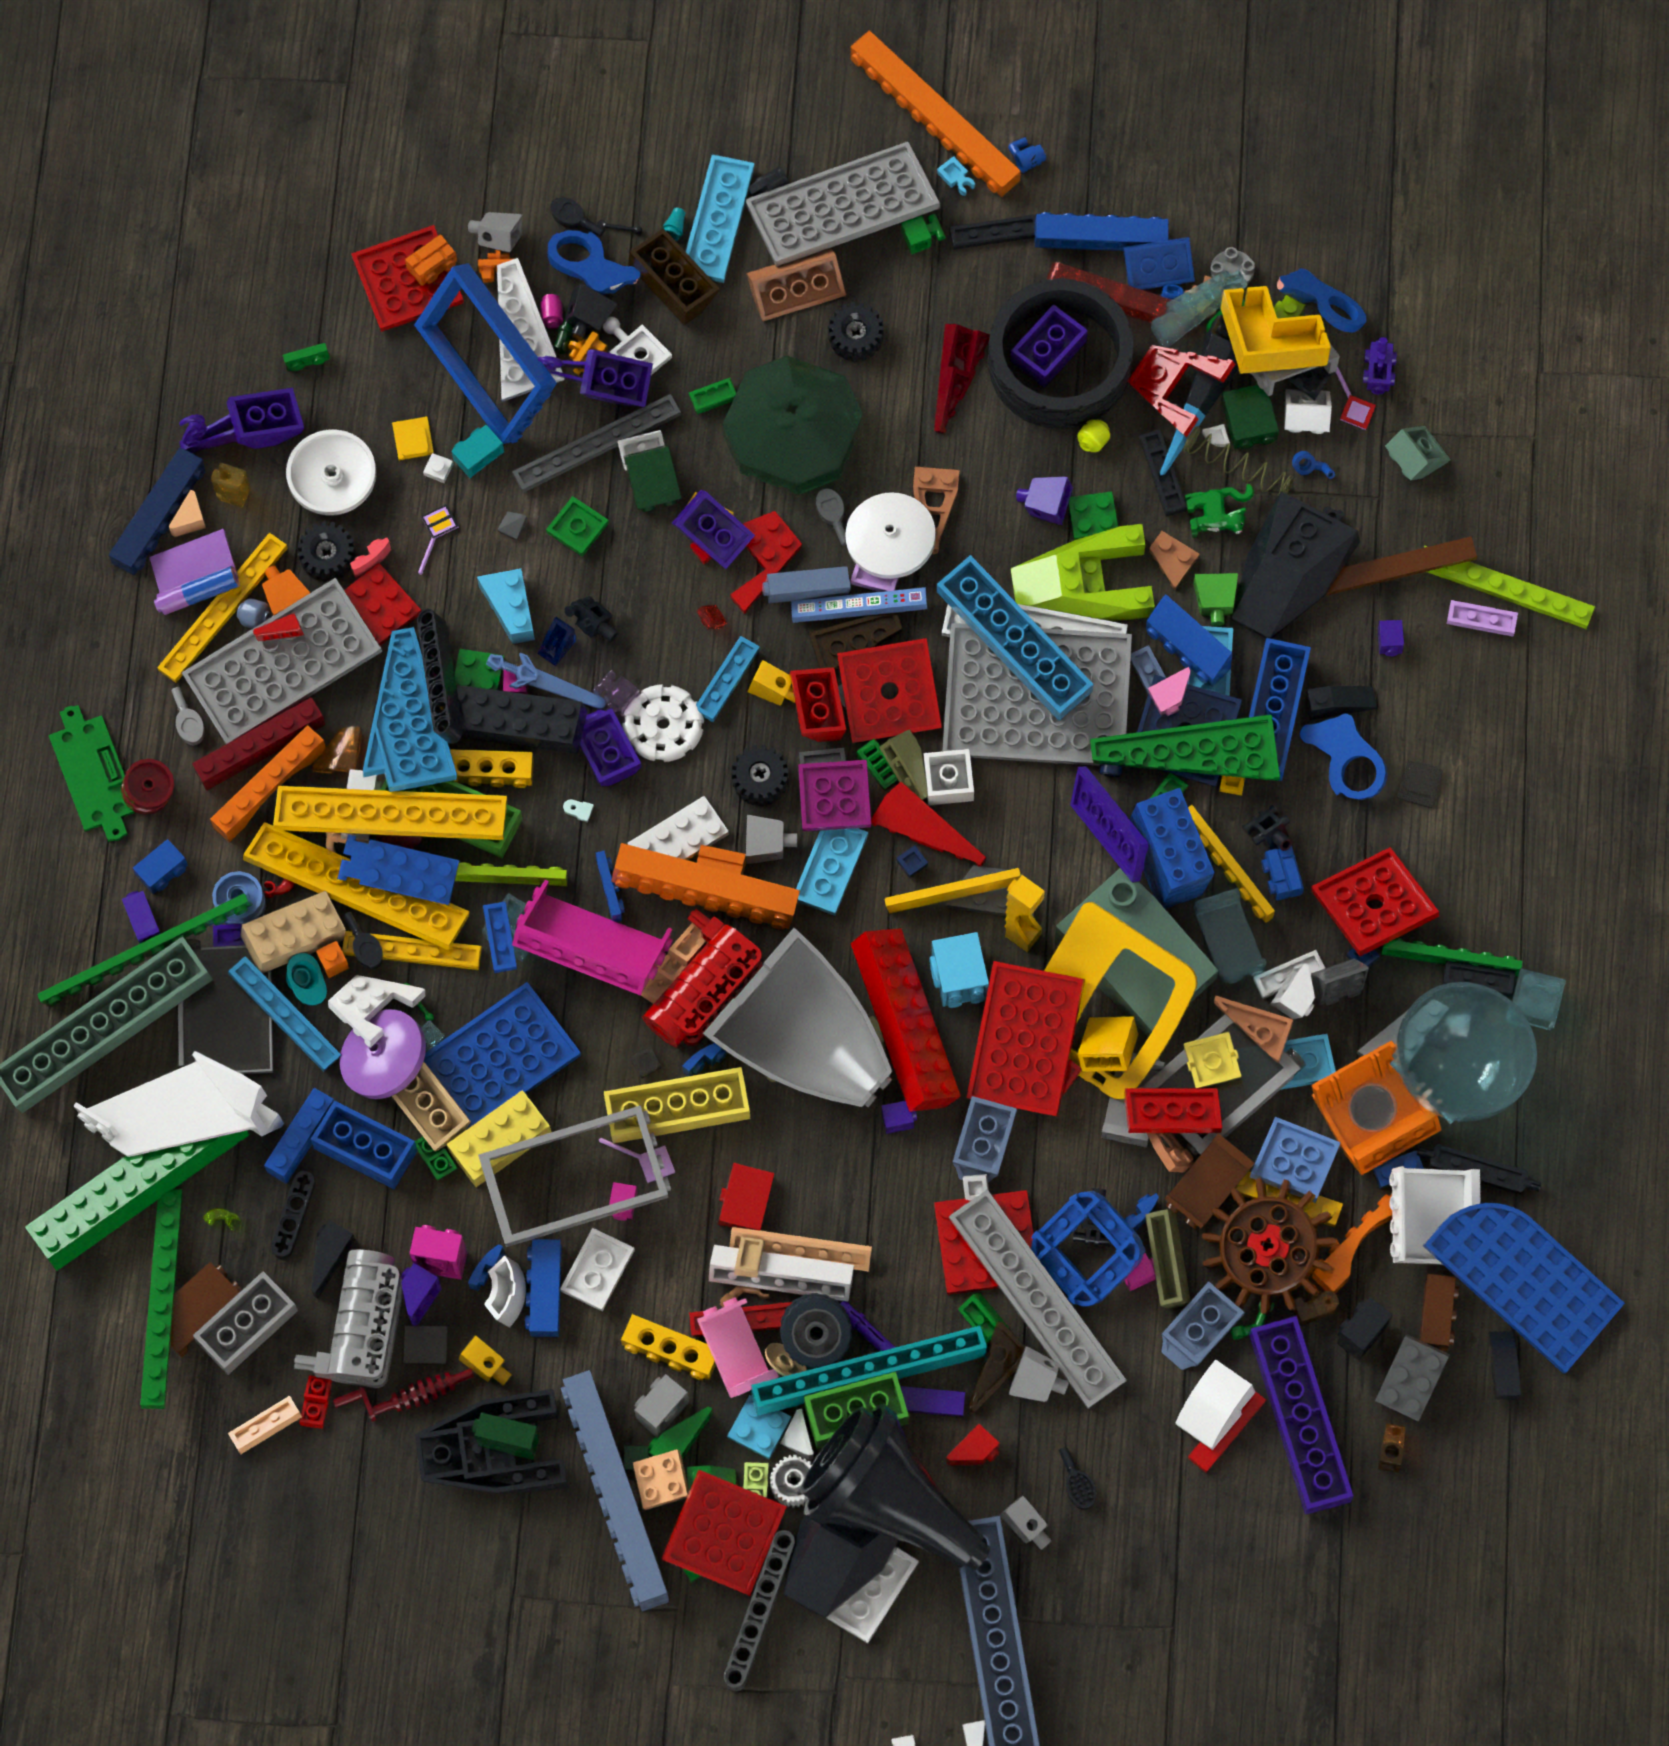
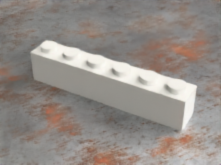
[709,1245,854,1301]

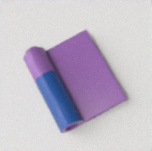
[150,529,240,615]

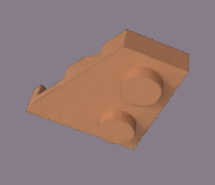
[1149,531,1199,590]

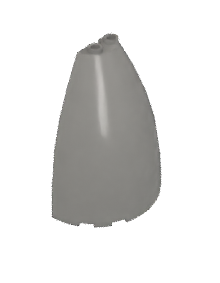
[703,928,892,1107]

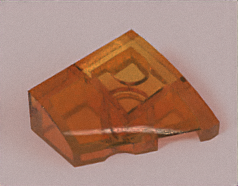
[312,727,362,774]

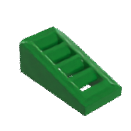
[857,739,899,791]

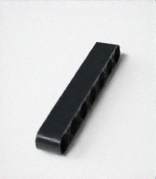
[417,608,463,744]

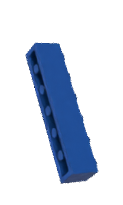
[1035,212,1168,251]

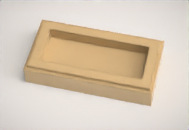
[734,1237,765,1278]

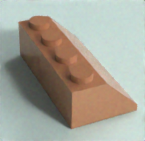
[747,248,846,321]

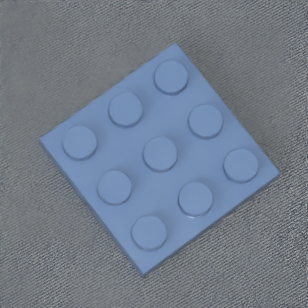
[1250,1117,1341,1203]

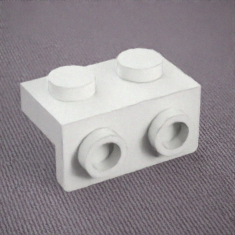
[617,430,664,471]

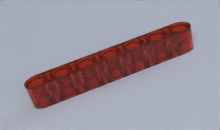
[1046,262,1195,333]

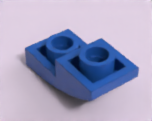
[682,1043,727,1077]
[1125,1193,1159,1231]
[468,1244,506,1291]

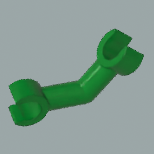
[1231,1300,1274,1340]

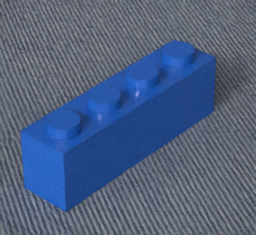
[264,1088,334,1184]
[525,1239,562,1337]

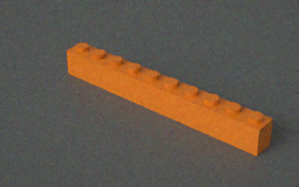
[851,30,1021,197]

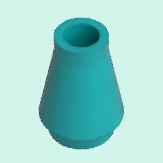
[662,208,686,241]

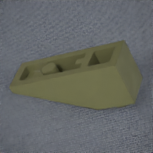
[879,729,928,800]

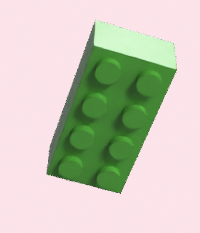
[804,1372,909,1449]

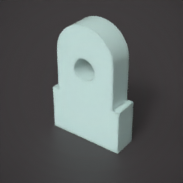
[563,799,594,823]

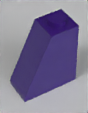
[122,891,161,944]

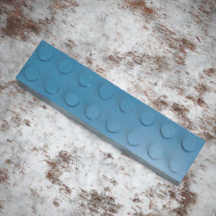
[937,555,1093,721]

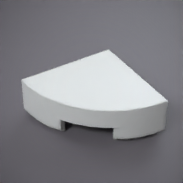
[1202,424,1230,447]

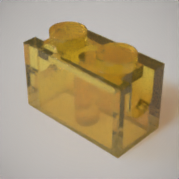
[211,463,251,508]

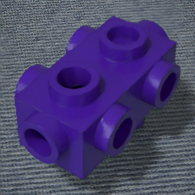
[1363,337,1397,395]

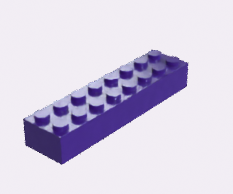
[1249,1316,1353,1515]

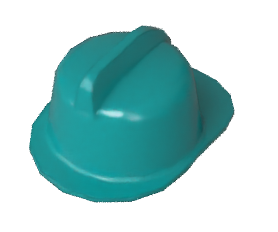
[286,953,327,1005]

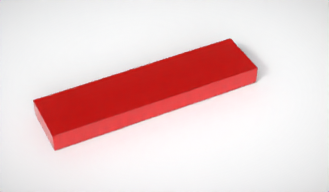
[1188,1391,1266,1473]

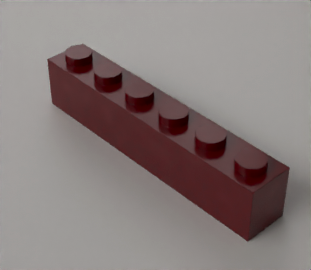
[192,697,325,791]

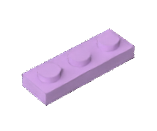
[1447,600,1518,637]

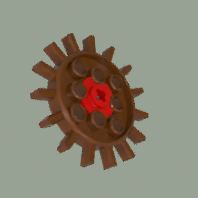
[1202,1178,1338,1315]

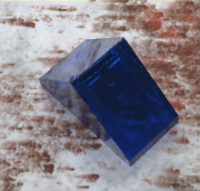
[537,616,576,666]

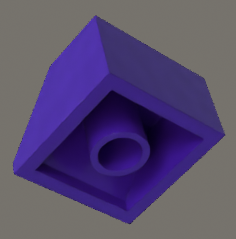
[401,1263,442,1327]

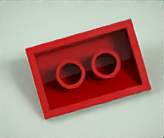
[790,667,846,742]

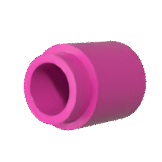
[540,294,563,329]

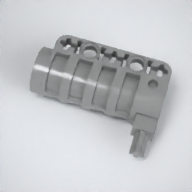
[294,1250,403,1388]

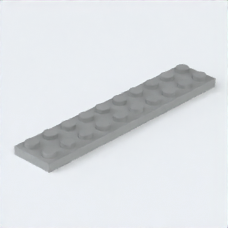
[949,1190,1127,1409]

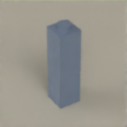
[762,566,851,603]

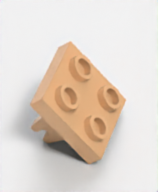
[633,1450,689,1510]

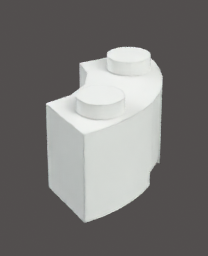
[484,1256,526,1327]

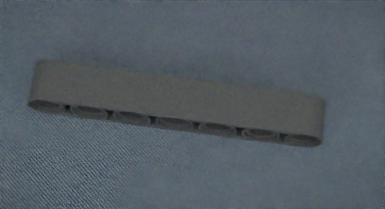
[724,1530,795,1692]

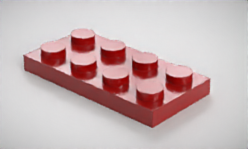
[1124,1088,1222,1133]

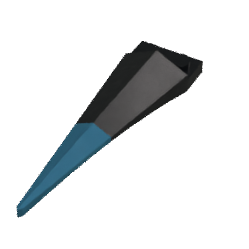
[1160,315,1239,475]

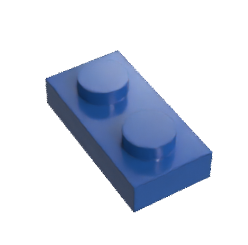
[1373,1150,1424,1189]

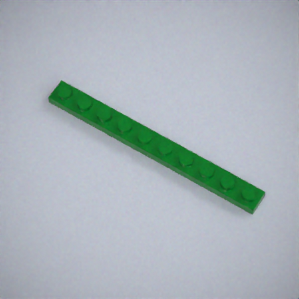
[37,893,253,1006]
[140,1189,183,1409]

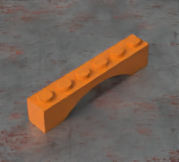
[210,725,326,843]
[1311,1194,1393,1297]

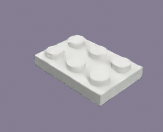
[560,1228,635,1312]

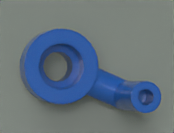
[1292,451,1335,479]

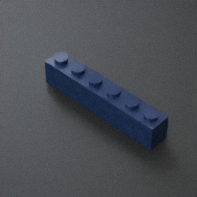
[109,447,205,575]

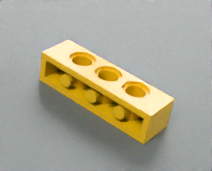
[450,749,534,788]
[621,1314,716,1381]

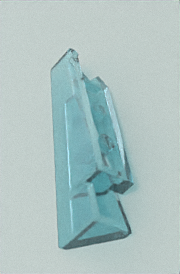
[1151,270,1247,348]

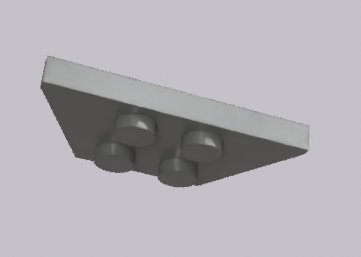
[946,865,1034,917]

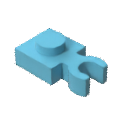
[937,156,975,196]

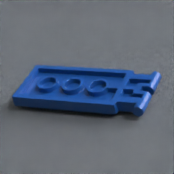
[337,834,460,905]

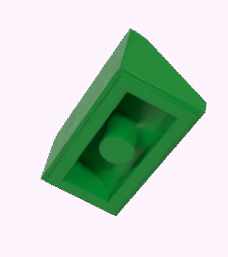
[958,1293,1009,1345]

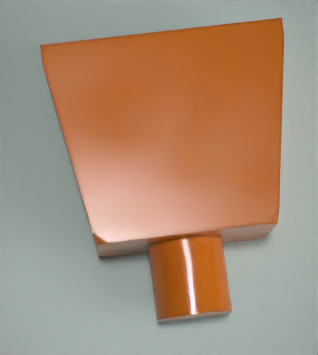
[262,566,310,616]

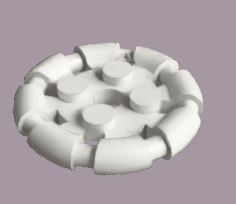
[622,685,704,762]

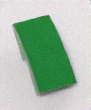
[415,1136,457,1181]

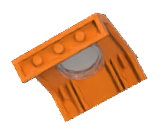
[1312,1040,1442,1175]

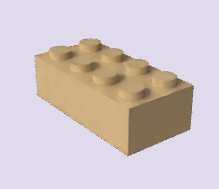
[240,891,346,973]

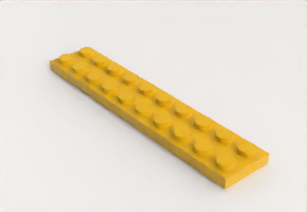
[273,786,507,840]
[243,822,469,950]

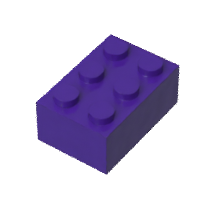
[1010,304,1088,388]

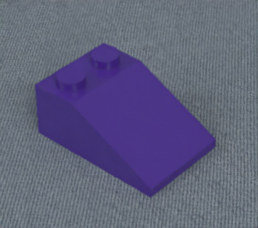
[672,490,755,569]

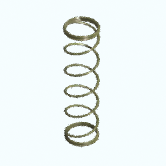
[1183,426,1294,496]

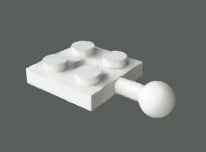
[603,317,672,375]

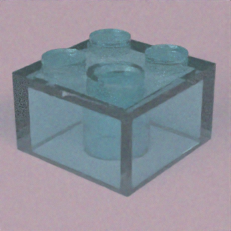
[1507,968,1566,1031]

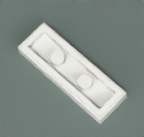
[1253,950,1325,999]

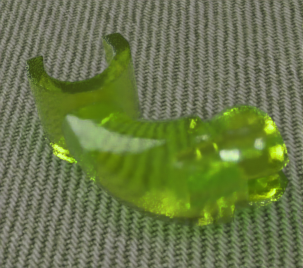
[203,1208,241,1230]

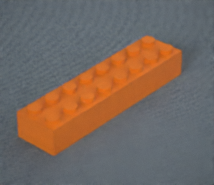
[611,843,800,930]

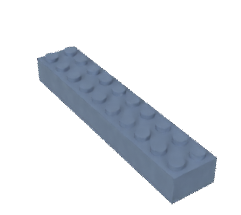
[560,1370,669,1611]
[959,1516,1039,1746]

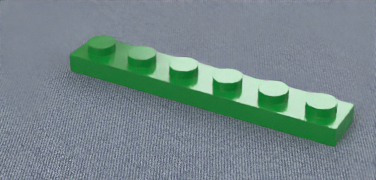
[1381,938,1523,977]

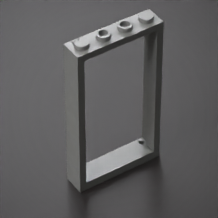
[478,1105,671,1247]

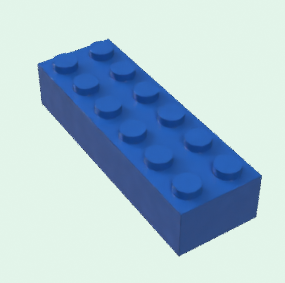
[1249,638,1311,781]

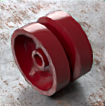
[121,759,174,815]

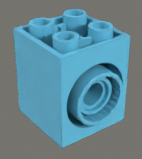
[929,932,989,1008]

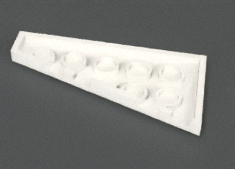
[497,258,564,402]

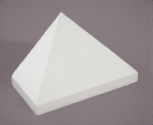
[780,1409,813,1460]

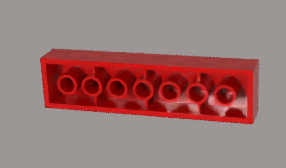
[850,928,961,1112]

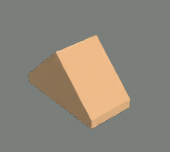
[169,490,206,537]

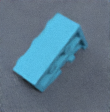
[477,569,535,644]

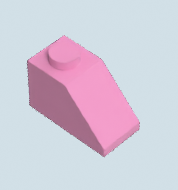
[1148,667,1191,716]

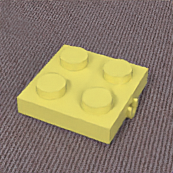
[1184,1032,1241,1088]

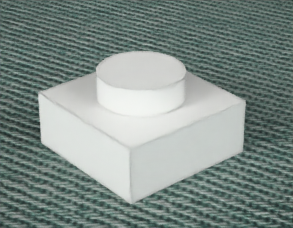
[423,453,453,483]
[963,1174,989,1200]

